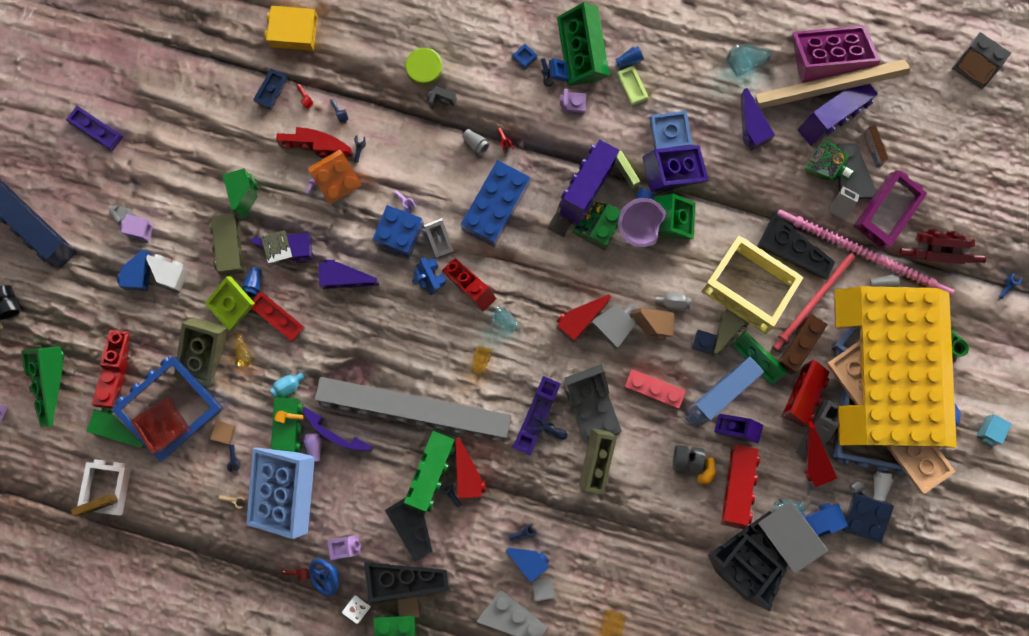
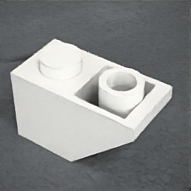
[146,254,188,292]

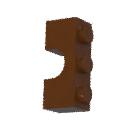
[777,314,828,375]

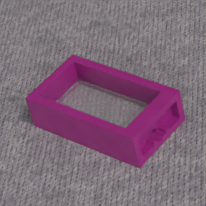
[853,170,927,249]

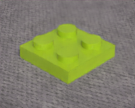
[205,276,255,331]

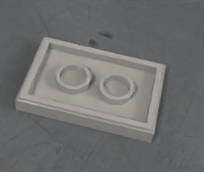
[758,500,828,573]

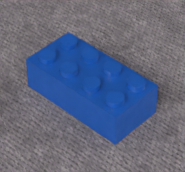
[461,160,530,247]

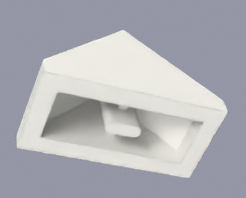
[424,218,454,258]

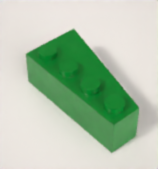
[402,431,456,515]

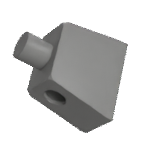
[591,303,637,350]

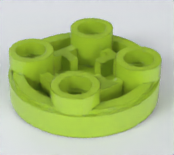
[405,48,442,86]

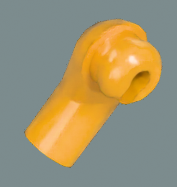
[697,458,716,485]

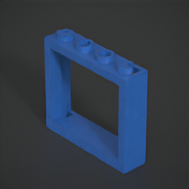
[112,356,223,462]

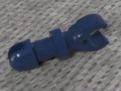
[531,417,567,440]

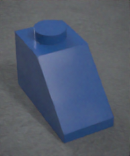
[117,250,152,291]
[506,547,549,583]

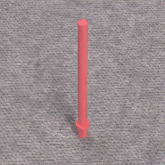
[772,253,856,351]

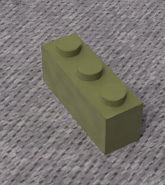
[209,213,244,276]
[579,428,617,494]

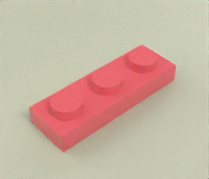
[624,369,686,409]

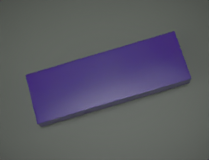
[66,106,123,151]

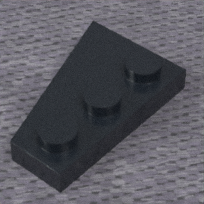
[385,497,432,562]

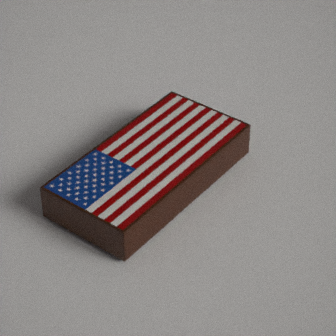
[864,125,888,167]

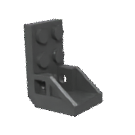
[563,364,622,445]

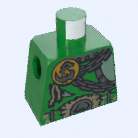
[805,138,854,183]

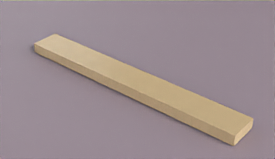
[755,59,910,109]

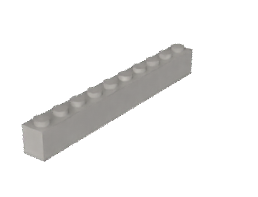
[315,377,511,442]

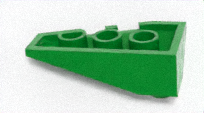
[21,346,64,427]

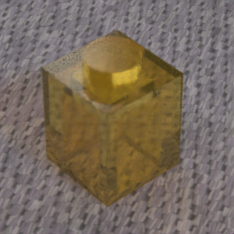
[599,609,626,636]

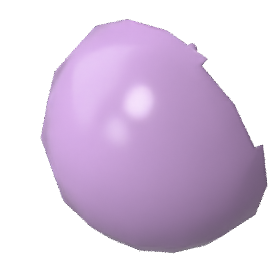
[618,198,666,247]

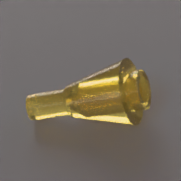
[234,332,254,367]

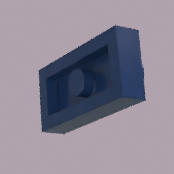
[253,69,288,110]

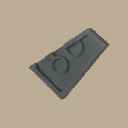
[836,143,877,199]

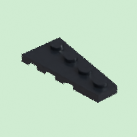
[757,212,835,280]

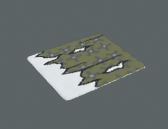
[261,230,292,263]

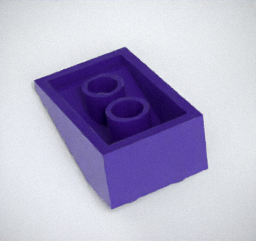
[642,145,708,192]

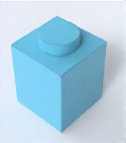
[977,414,1012,446]

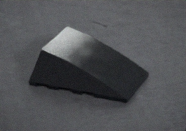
[708,511,788,611]

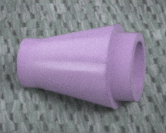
[303,433,323,462]

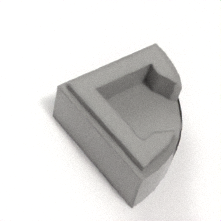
[109,206,136,225]

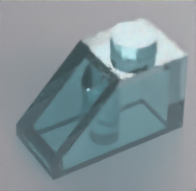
[726,43,772,77]

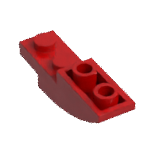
[276,127,353,159]
[92,330,130,409]

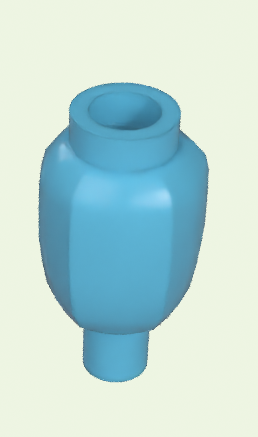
[270,373,305,398]

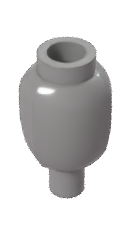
[656,293,691,311]

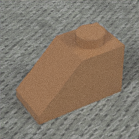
[631,308,674,341]

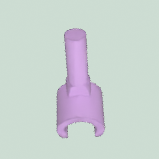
[394,191,416,213]

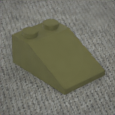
[174,317,228,387]

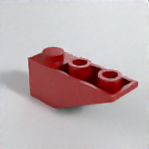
[442,258,497,312]

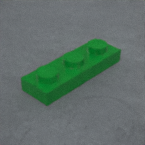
[731,330,787,385]

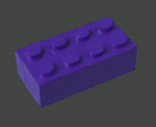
[558,139,620,225]

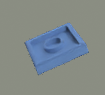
[649,110,693,149]

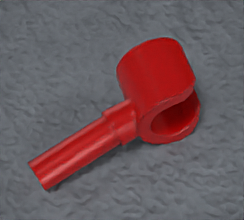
[297,84,314,109]
[497,128,514,153]

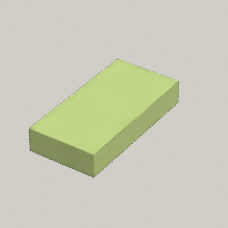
[616,65,649,107]
[615,151,640,190]

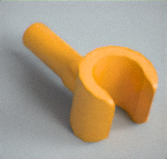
[274,411,303,423]

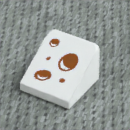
[342,595,371,624]

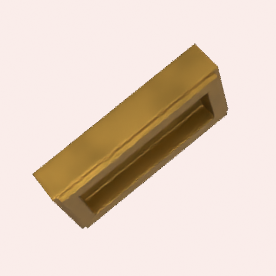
[71,494,118,517]

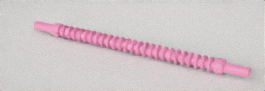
[777,209,954,297]

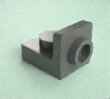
[427,86,457,109]

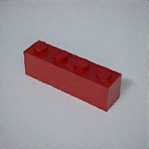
[720,444,760,529]

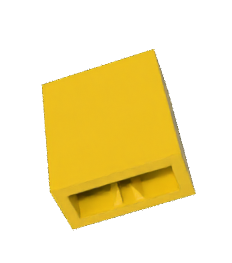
[264,6,318,51]

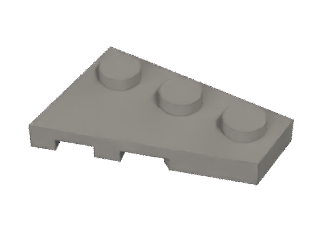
[476,589,548,636]

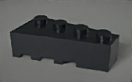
[364,562,451,604]

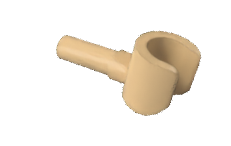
[219,495,246,508]

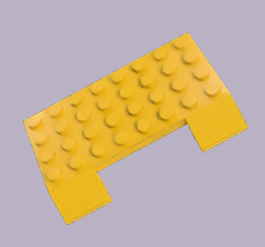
[834,286,957,448]

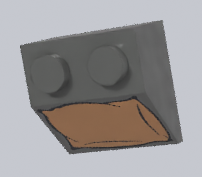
[952,32,1011,89]

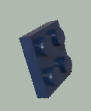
[842,493,894,543]

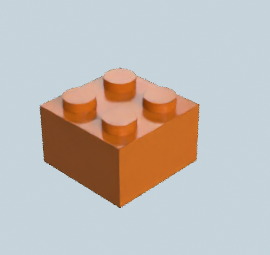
[307,149,362,205]

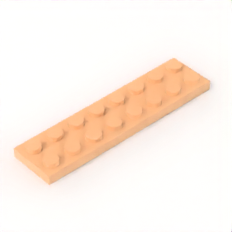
[826,341,956,495]

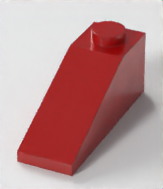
[556,294,612,343]
[804,420,838,487]
[456,438,486,498]

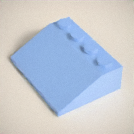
[246,448,315,539]

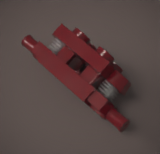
[899,229,986,264]

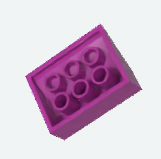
[792,25,880,83]

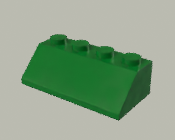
[557,2,610,86]

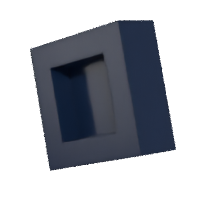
[692,330,716,354]

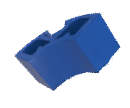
[801,502,848,537]

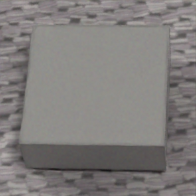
[532,578,555,601]

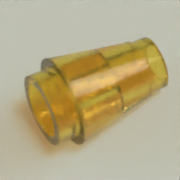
[471,345,492,375]

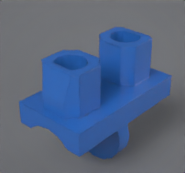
[412,257,446,295]

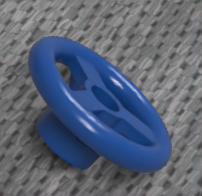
[309,559,338,596]

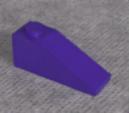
[740,88,775,151]
[251,233,313,263]
[319,260,379,289]

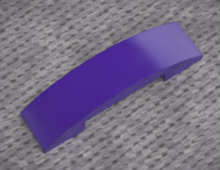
[512,376,561,455]
[303,407,374,451]

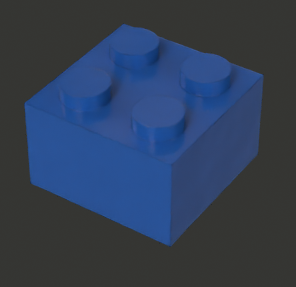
[372,205,424,258]

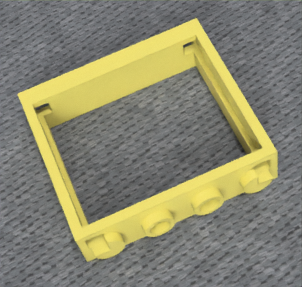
[701,236,804,335]

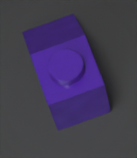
[714,414,763,444]

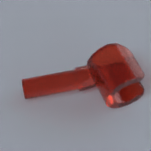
[281,568,310,581]

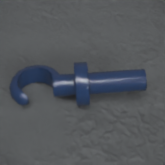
[541,58,554,86]

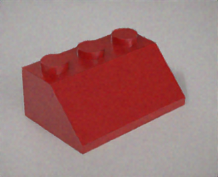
[781,359,830,426]

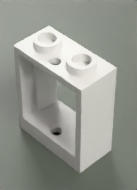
[77,459,131,515]

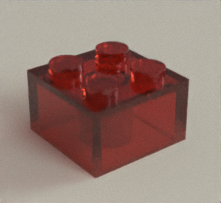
[130,398,191,454]

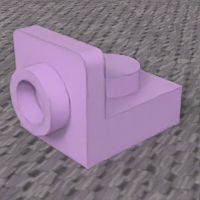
[560,89,586,113]
[327,535,361,560]

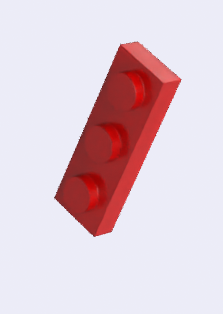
[252,291,305,342]

